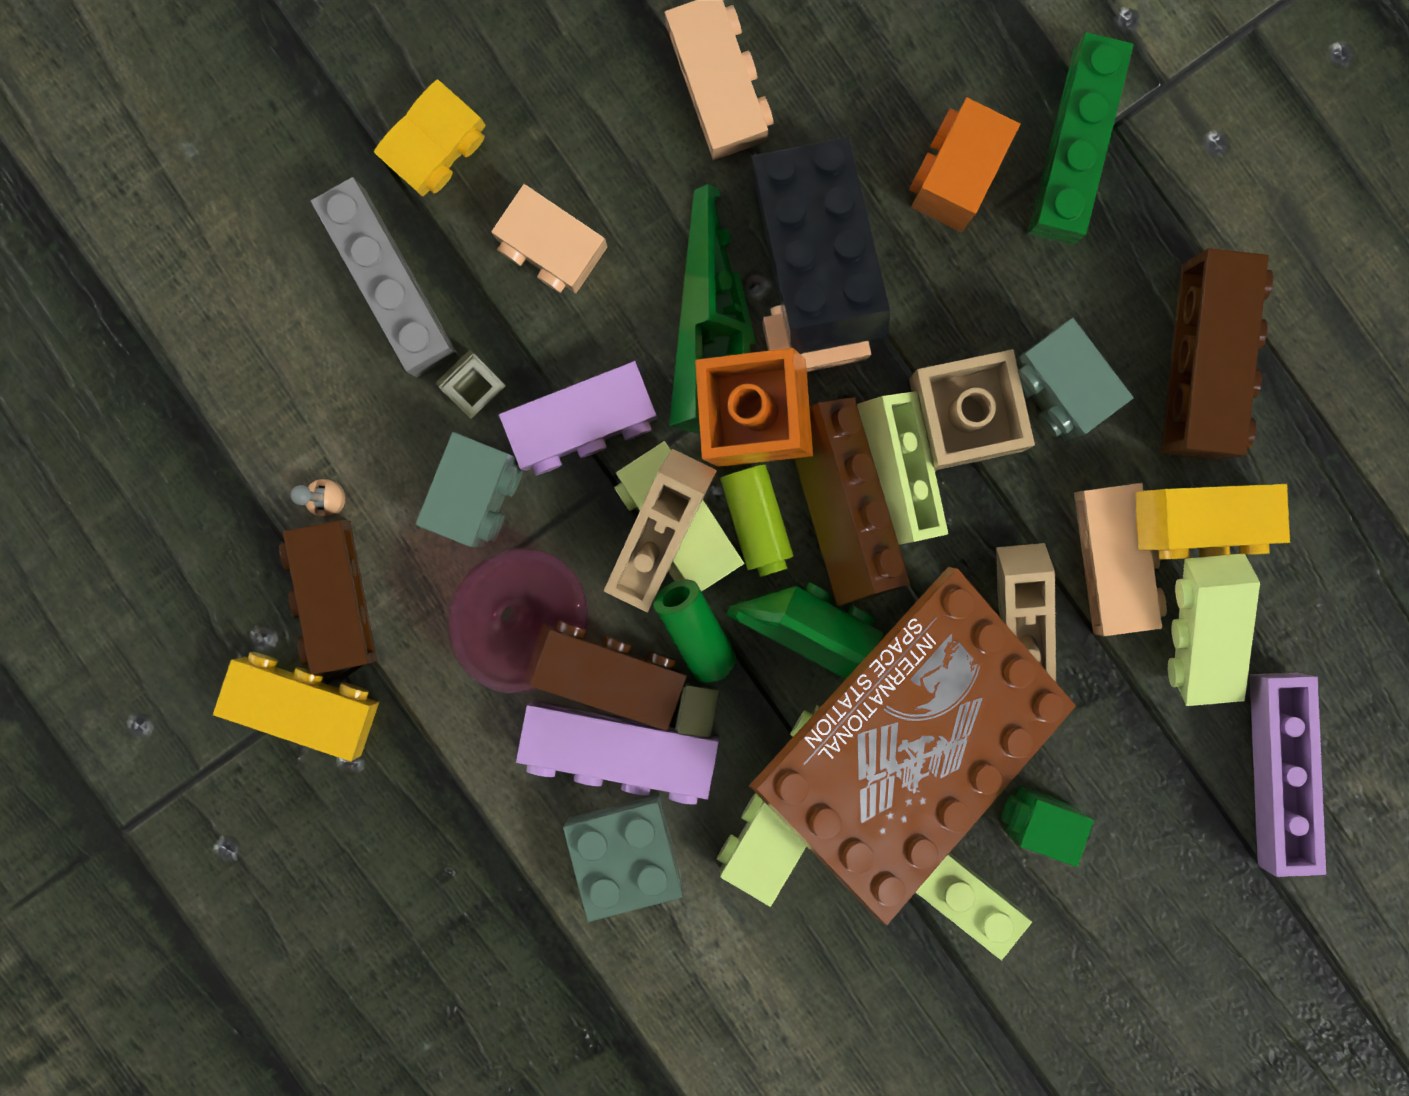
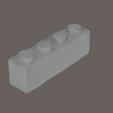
[311,177,458,378]

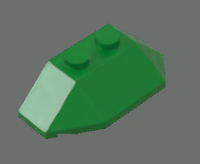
[726,582,884,679]

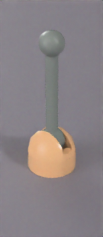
[291,479,345,517]

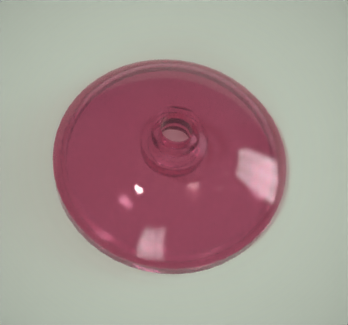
[448,548,588,693]

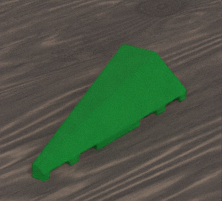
[669,184,756,435]

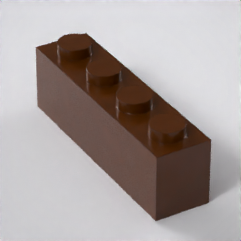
[794,397,910,606]

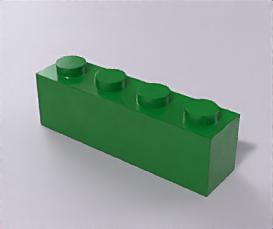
[1028,32,1134,245]

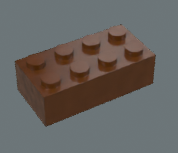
[1160,248,1273,461]

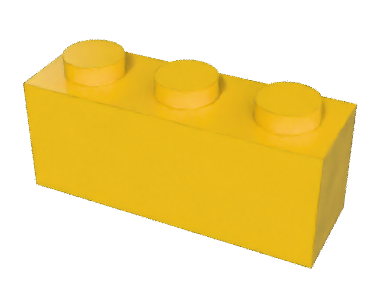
[1135,484,1290,560]
[213,652,379,762]

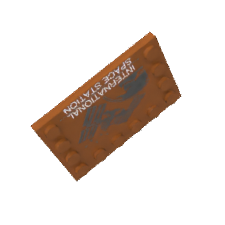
[749,567,1076,925]

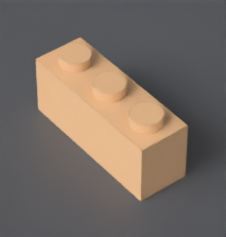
[665,0,774,160]
[1074,483,1167,636]

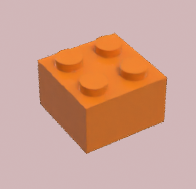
[909,97,1020,233]
[695,348,813,467]

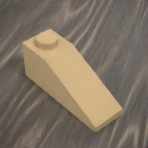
[604,449,717,613]
[996,543,1056,682]

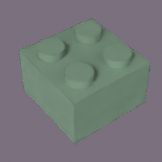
[1016,318,1134,441]
[415,432,523,547]
[563,794,684,922]

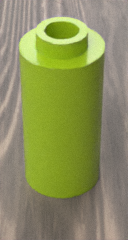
[720,464,794,577]

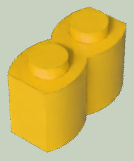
[374,79,486,197]

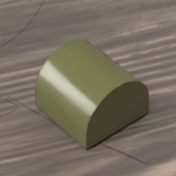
[435,349,506,419]
[671,681,719,737]

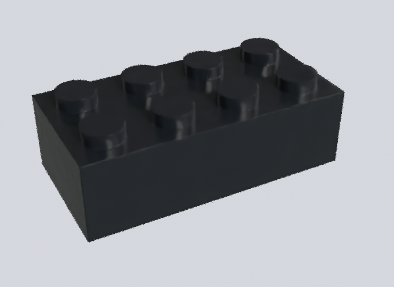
[752,137,890,354]

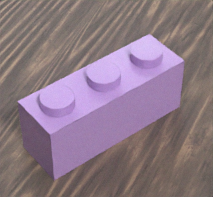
[499,361,658,476]

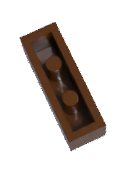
[279,520,377,675]
[523,620,687,731]

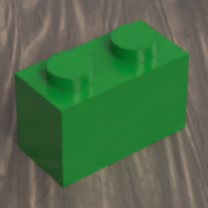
[1001,786,1095,867]

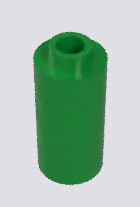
[653,579,736,683]

